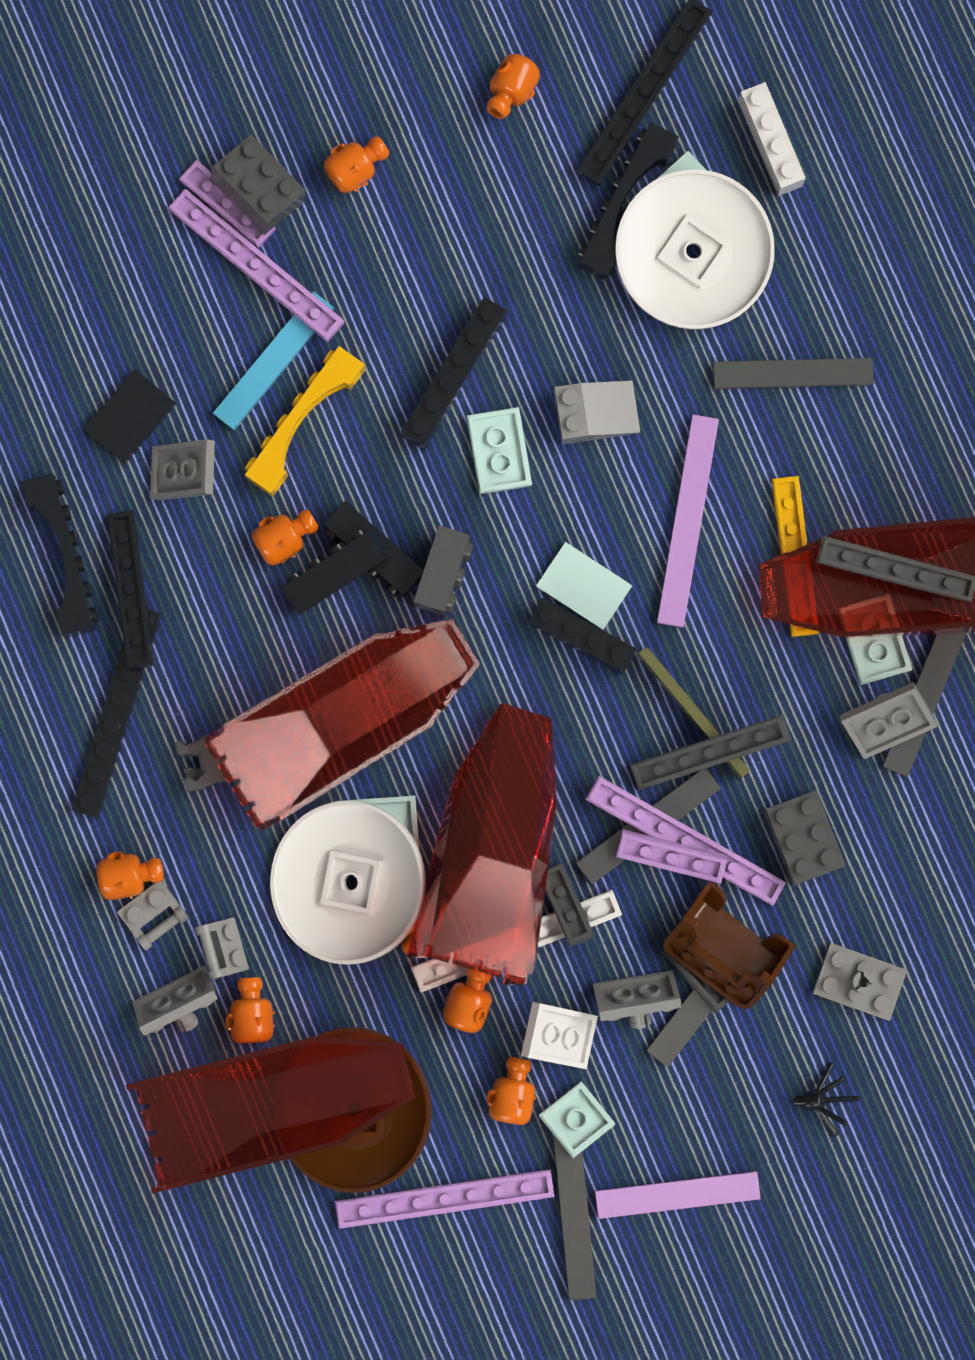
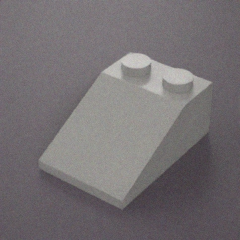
[554,381,640,445]

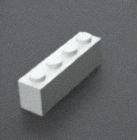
[738,82,806,196]

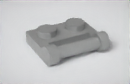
[117,881,189,951]
[195,917,249,981]

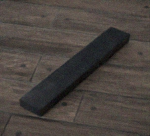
[107,510,155,670]

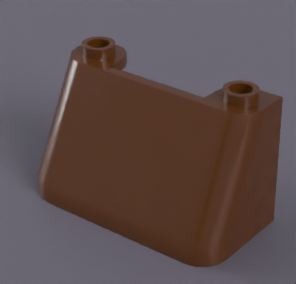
[664,881,796,1009]

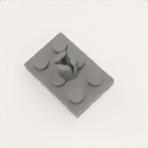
[150,439,215,501]
[840,682,938,759]
[812,943,907,1021]
[132,965,218,1036]
[593,970,682,1029]

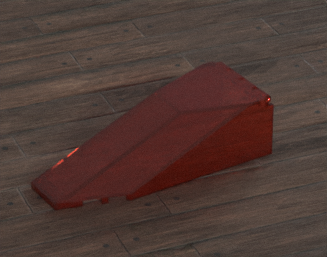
[759,517,975,638]
[204,619,480,831]
[406,703,557,985]
[126,1036,415,1194]

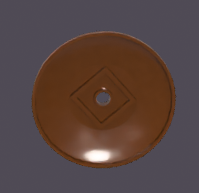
[275,1027,432,1193]

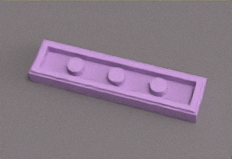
[179,160,276,249]
[616,829,728,884]

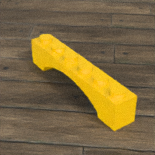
[245,346,366,497]

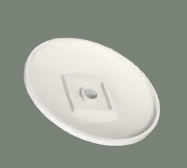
[615,170,774,329]
[270,801,426,964]

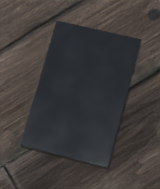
[83,369,176,464]

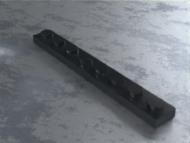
[577,0,713,186]
[72,609,162,819]

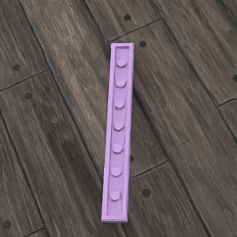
[168,189,345,342]
[657,415,719,628]
[585,776,786,906]
[335,1169,554,1229]

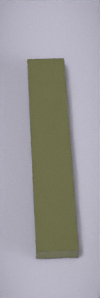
[637,647,749,779]

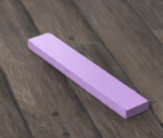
[595,1171,761,1219]

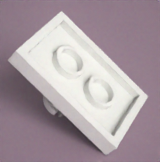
[521,1002,598,1069]

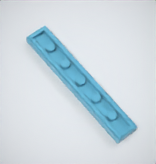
[213,291,334,431]

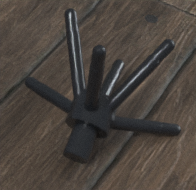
[794,1062,860,1136]

